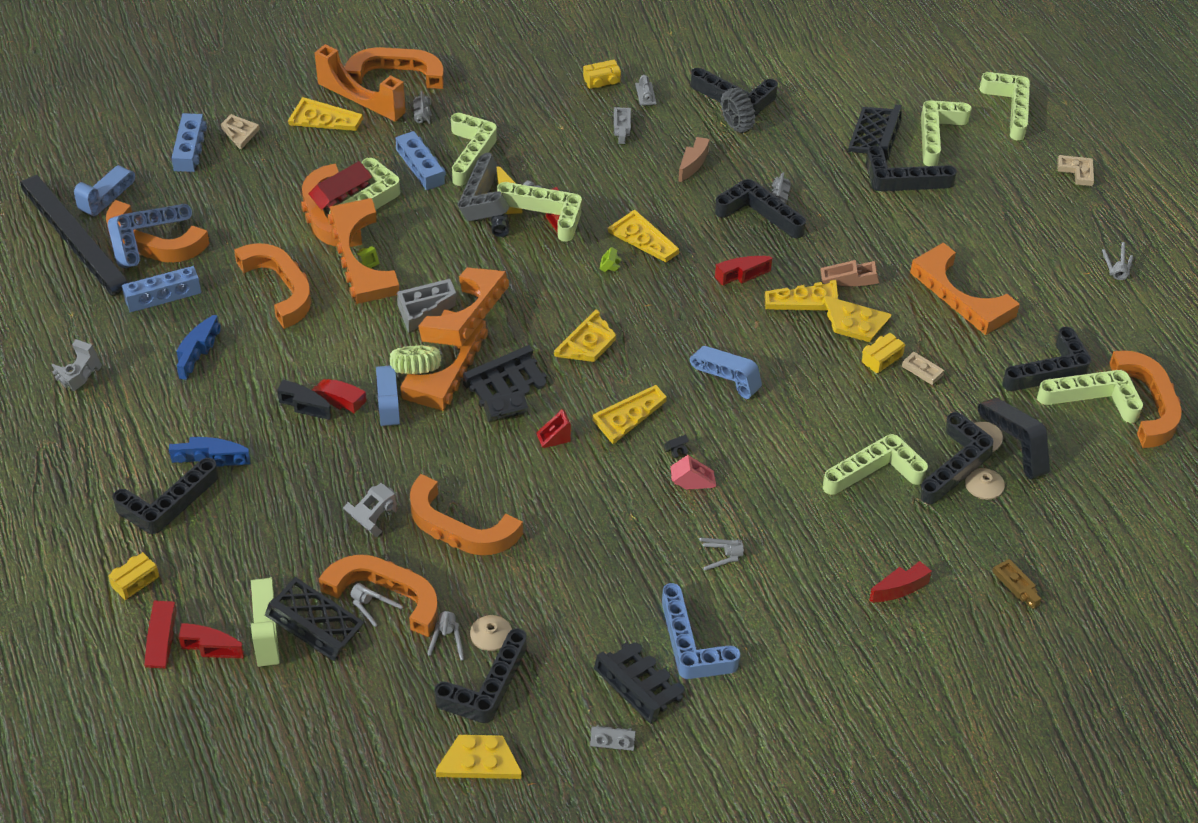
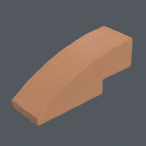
[679,137,710,182]
[821,260,879,286]

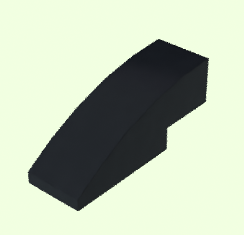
[277,379,332,420]

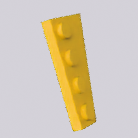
[288,97,363,131]
[607,210,680,262]
[765,280,838,310]
[592,385,667,444]

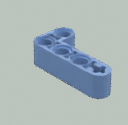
[74,165,135,216]
[690,346,762,399]
[376,365,400,426]

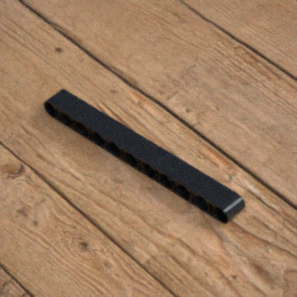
[20,175,127,296]

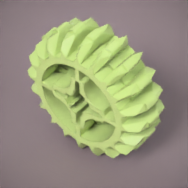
[390,345,441,374]

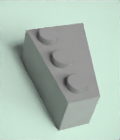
[397,279,456,333]

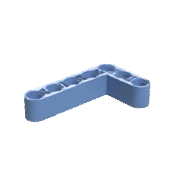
[108,204,192,268]
[662,583,740,679]

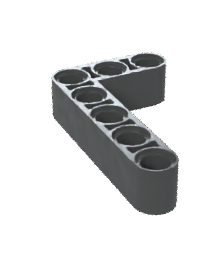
[458,153,509,221]

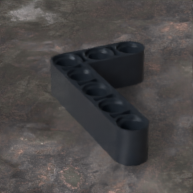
[690,68,778,116]
[866,146,957,191]
[715,179,806,238]
[1002,327,1091,391]
[978,397,1050,480]
[921,412,994,504]
[112,458,218,534]
[434,628,527,723]

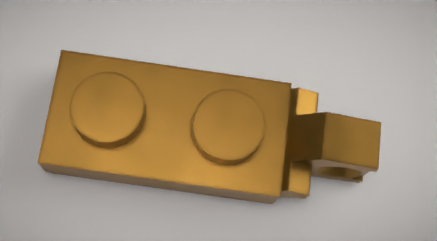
[992,559,1042,609]

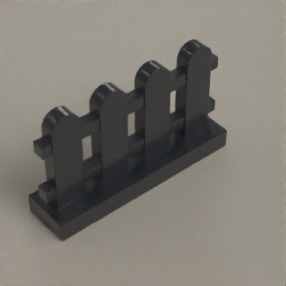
[463,345,547,407]
[594,643,685,724]

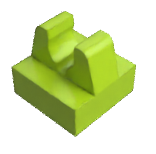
[357,246,380,268]
[599,247,621,272]

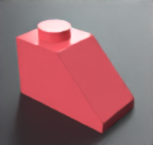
[670,455,716,490]

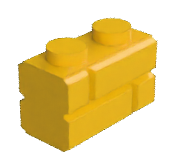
[583,59,621,89]
[862,333,905,374]
[108,552,159,600]

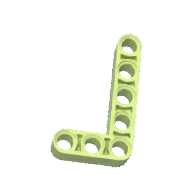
[979,72,1030,140]
[921,101,971,166]
[451,113,497,186]
[329,158,400,214]
[497,182,582,241]
[1037,370,1143,423]
[823,434,928,495]
[251,577,280,667]

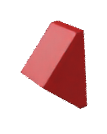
[536,409,571,448]

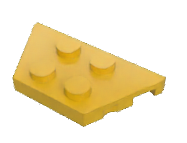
[822,296,891,342]
[554,310,616,362]
[436,735,521,779]

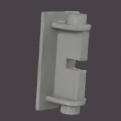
[635,75,656,105]
[413,91,432,124]
[771,172,791,204]
[590,725,636,751]

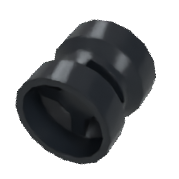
[491,213,509,237]

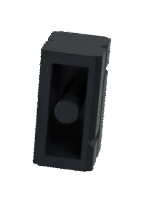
[483,390,528,422]

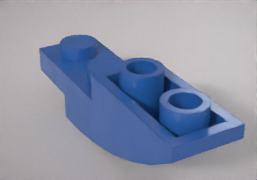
[176,315,221,380]
[169,437,251,466]

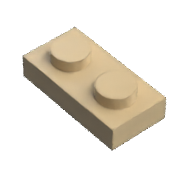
[902,352,944,385]

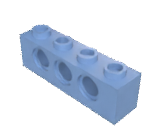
[172,113,207,172]
[396,131,446,190]
[122,266,201,312]

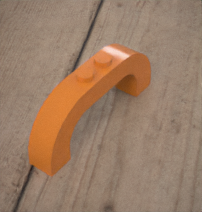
[345,47,444,89]
[301,164,362,247]
[106,200,210,262]
[234,243,311,329]
[1109,351,1181,448]
[410,474,523,555]
[319,555,438,637]

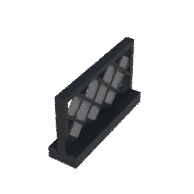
[848,105,902,160]
[265,577,364,661]

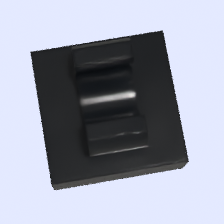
[663,434,689,458]

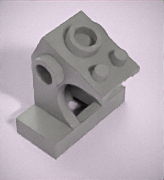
[52,339,102,391]
[343,483,398,538]

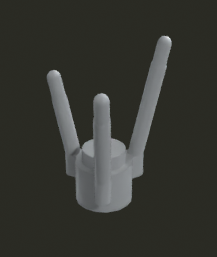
[1102,242,1133,280]
[699,537,743,570]
[350,583,403,627]
[427,611,464,661]

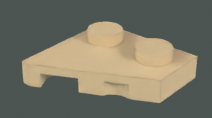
[221,114,260,149]

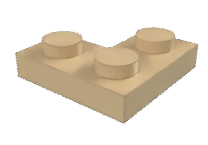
[1057,155,1094,186]

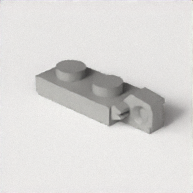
[614,107,631,144]

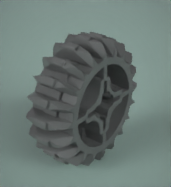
[720,88,755,133]

